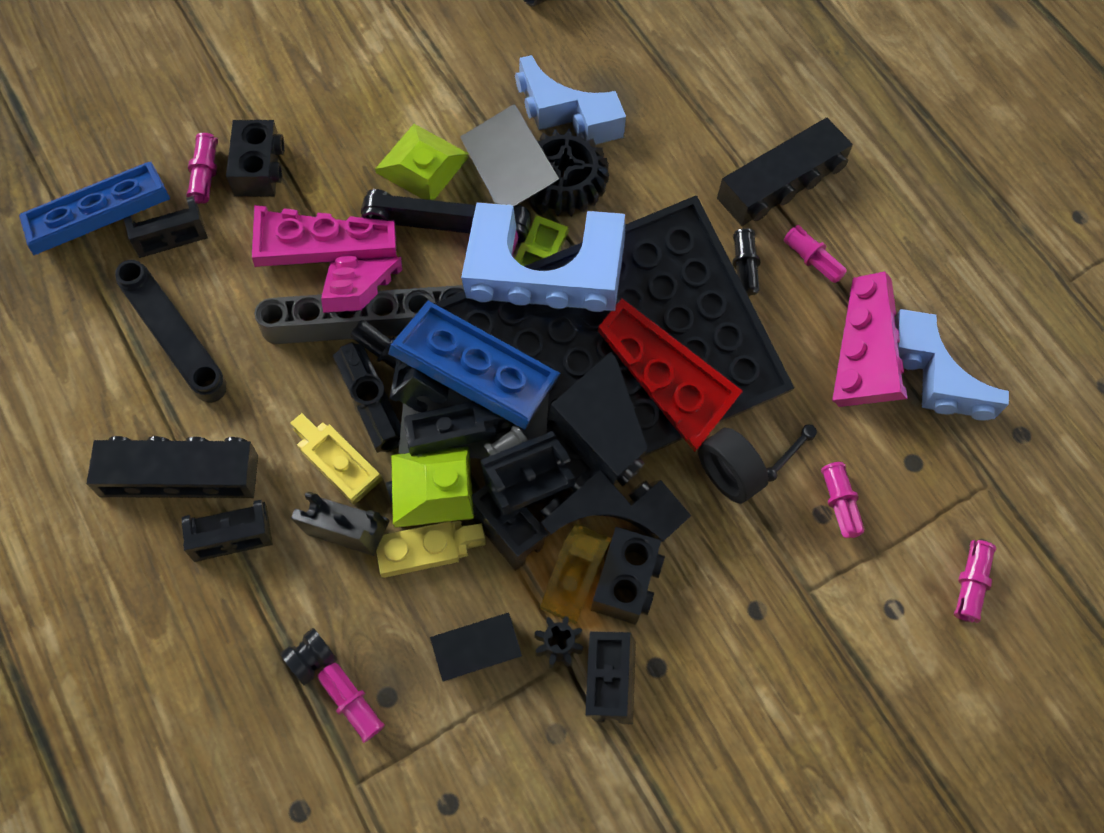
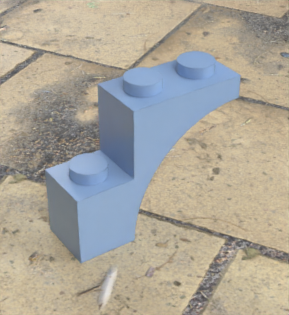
[515,55,626,144]
[894,309,1009,420]

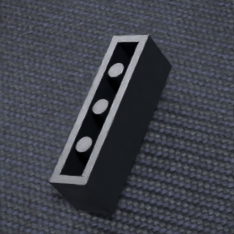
[717,117,853,227]
[86,436,258,498]

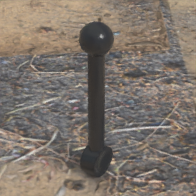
[766,424,817,482]

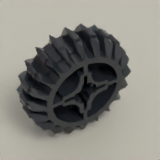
[529,129,609,217]

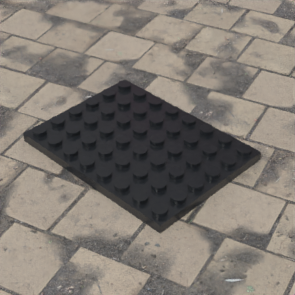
[434,195,795,508]

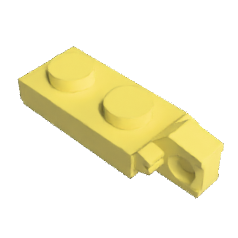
[290,413,382,505]
[376,521,486,578]

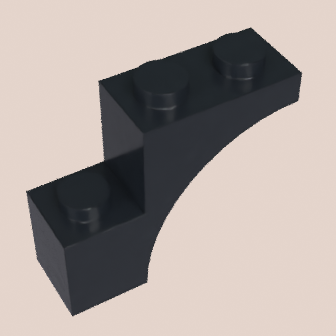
[539,470,692,542]

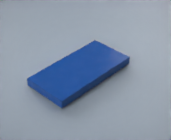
[19,161,170,256]
[388,301,560,429]

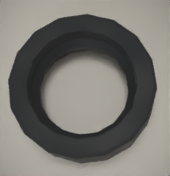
[698,427,769,504]

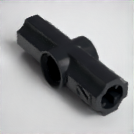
[333,342,401,453]

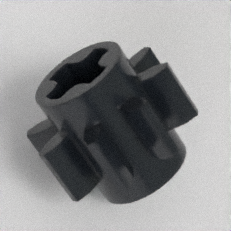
[534,616,584,669]

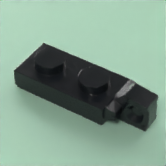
[404,401,514,456]

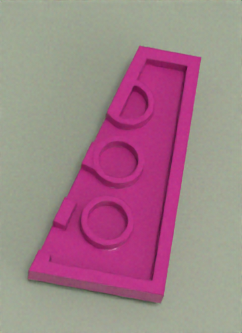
[252,205,397,267]
[832,271,908,407]

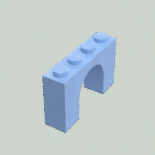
[461,203,625,312]

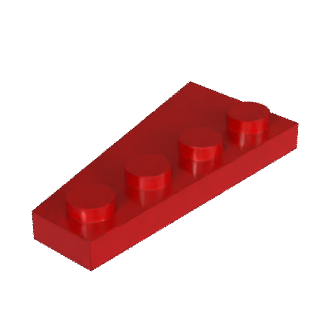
[597,298,742,452]

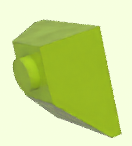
[375,124,469,200]
[391,446,474,528]

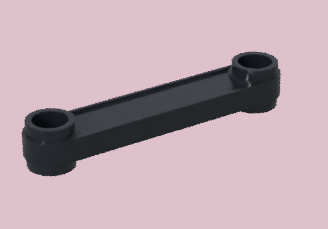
[361,189,531,244]
[115,260,227,403]

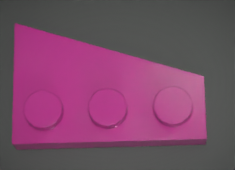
[321,256,402,313]

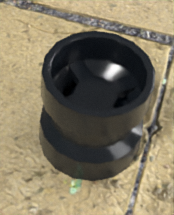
[279,627,338,686]

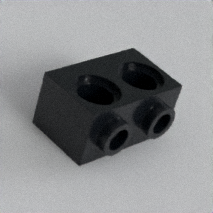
[226,120,285,197]
[591,527,665,625]

